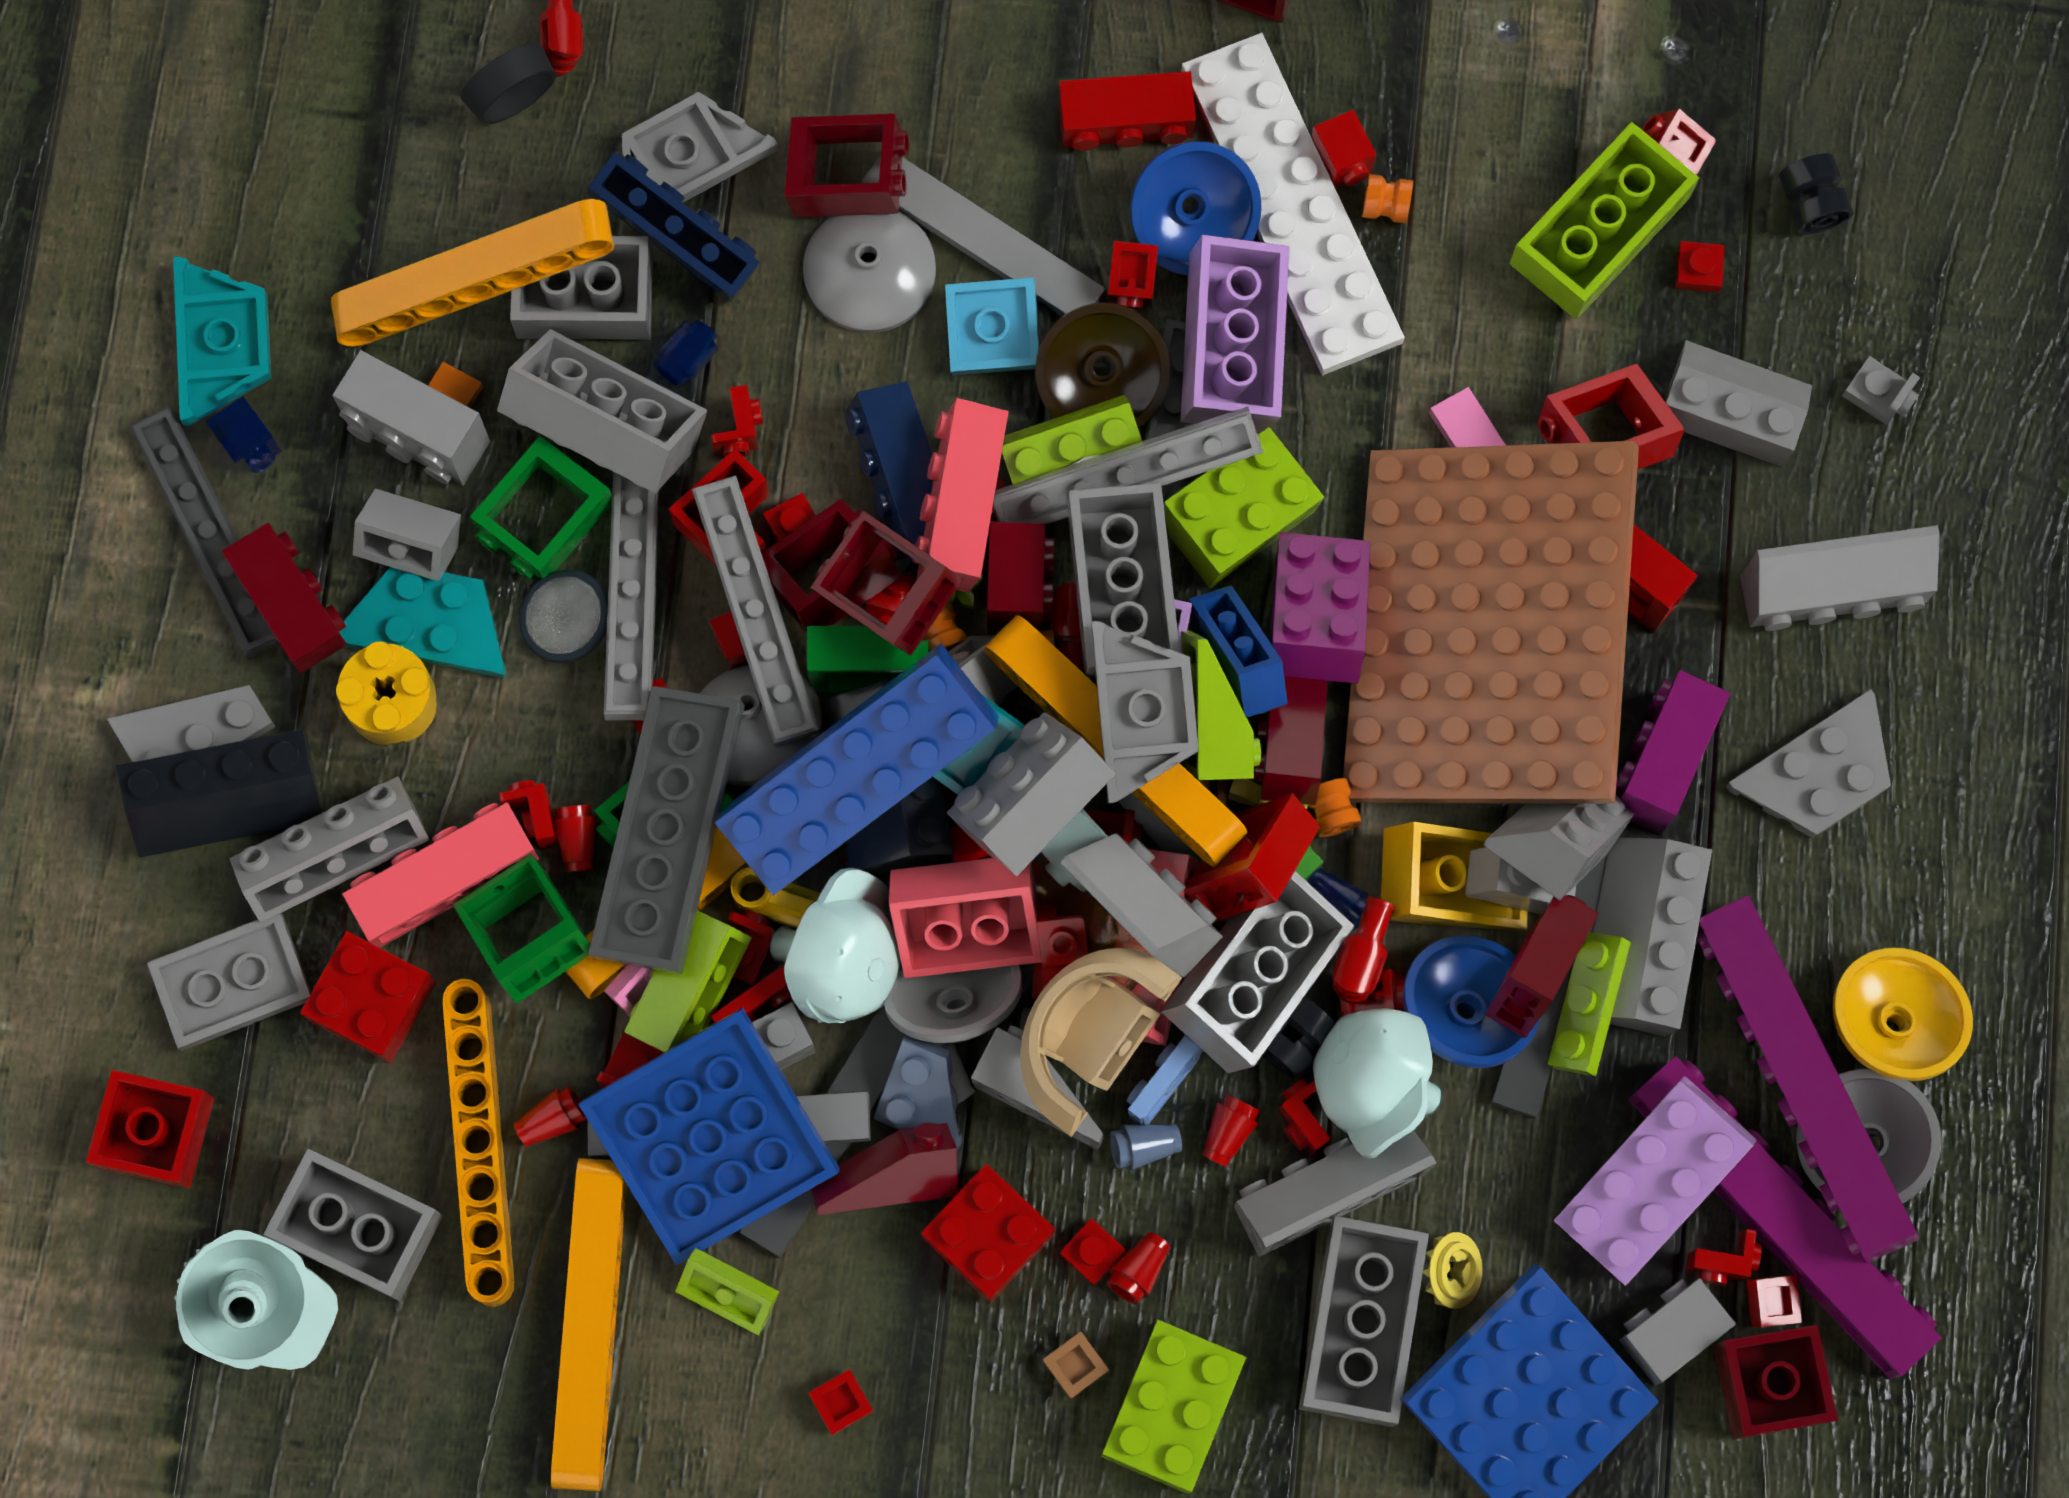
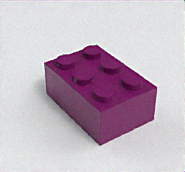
[1269,532,1370,683]
[1616,670,1731,835]

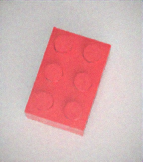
[889,858,1042,978]

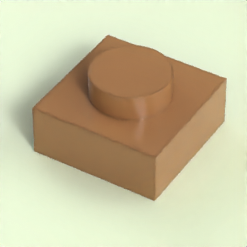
[1042,1332,1109,1400]

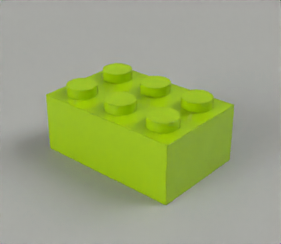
[1163,427,1325,588]
[1101,1320,1246,1495]

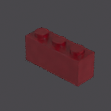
[221,522,347,674]
[1253,676,1327,805]

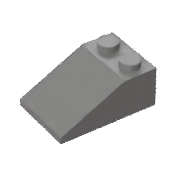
[971,1025,1103,1150]

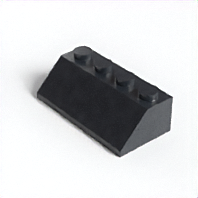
[821,681,953,875]
[116,729,323,858]

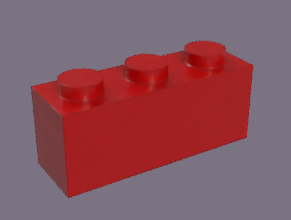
[1058,71,1196,151]

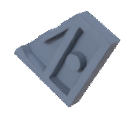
[873,1035,962,1151]

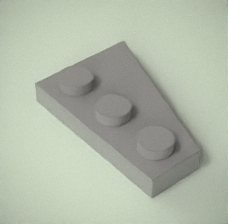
[107,685,275,762]

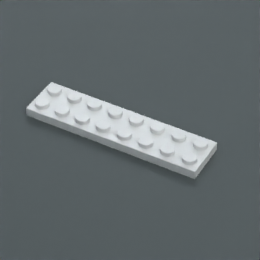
[1181,33,1405,376]

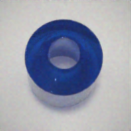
[653,320,718,387]

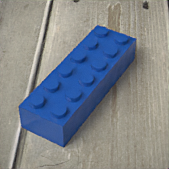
[715,644,999,896]

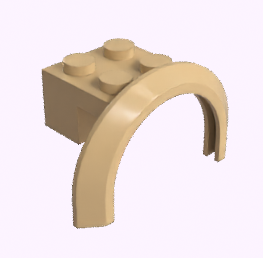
[1020,948,1182,1137]

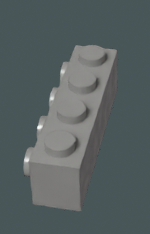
[229,776,429,923]

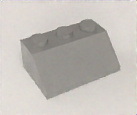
[1664,340,1812,467]
[1483,796,1634,900]
[1060,833,1223,978]

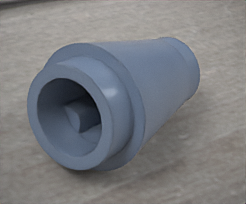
[1110,1124,1182,1171]

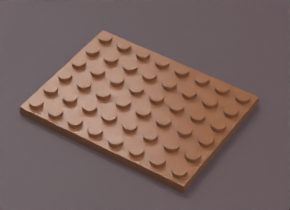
[1343,441,1639,804]

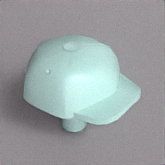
[770,868,901,1024]
[1313,1008,1443,1159]
[174,1230,338,1370]

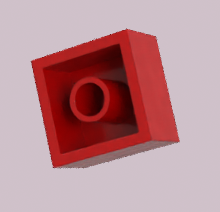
[300,931,437,1064]
[86,1070,215,1189]
[921,1163,1056,1303]

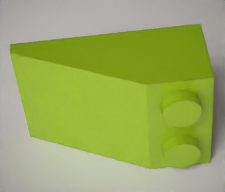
[1181,631,1261,780]

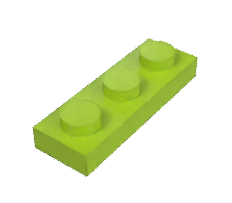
[1547,932,1631,1076]

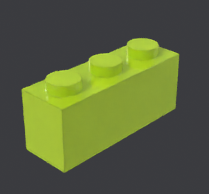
[1002,395,1142,484]
[624,910,752,1052]

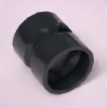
[1779,153,1854,235]
[1262,997,1336,1082]

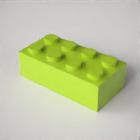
[1509,122,1700,320]

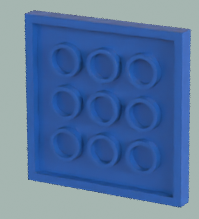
[579,1007,840,1266]
[1400,1264,1659,1498]

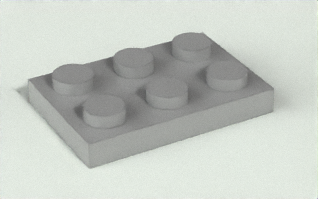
[147,913,311,1051]

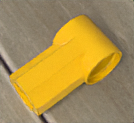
[730,867,821,929]

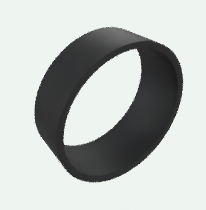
[460,43,556,125]

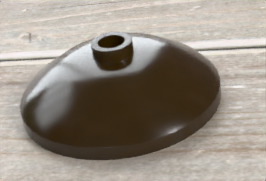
[1035,303,1170,428]

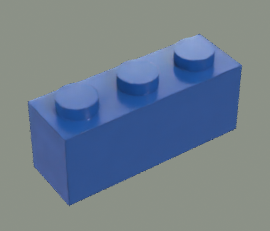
[1189,585,1288,718]

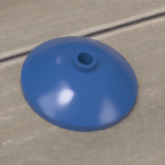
[1130,141,1262,275]
[1403,936,1540,1068]

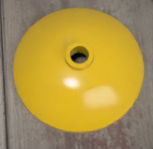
[1832,948,1973,1081]

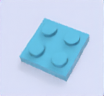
[945,277,1039,376]

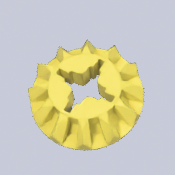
[1423,1232,1482,1309]

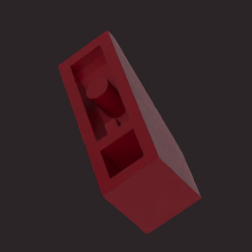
[810,1123,958,1215]

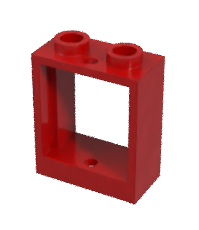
[1537,364,1685,470]
[1628,524,1698,633]
[1184,793,1321,923]

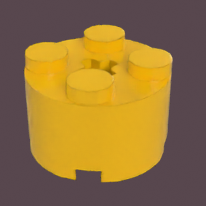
[336,642,437,745]

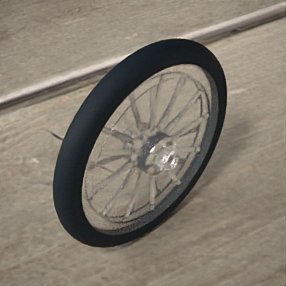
[519,570,608,663]

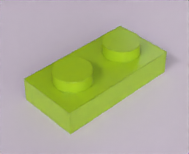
[675,1248,779,1336]

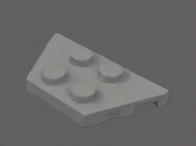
[622,92,779,231]
[1091,621,1199,804]
[1726,689,1891,838]

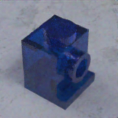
[205,396,282,473]

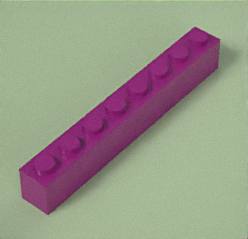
[1697,895,1920,1263]
[1628,1056,1942,1380]

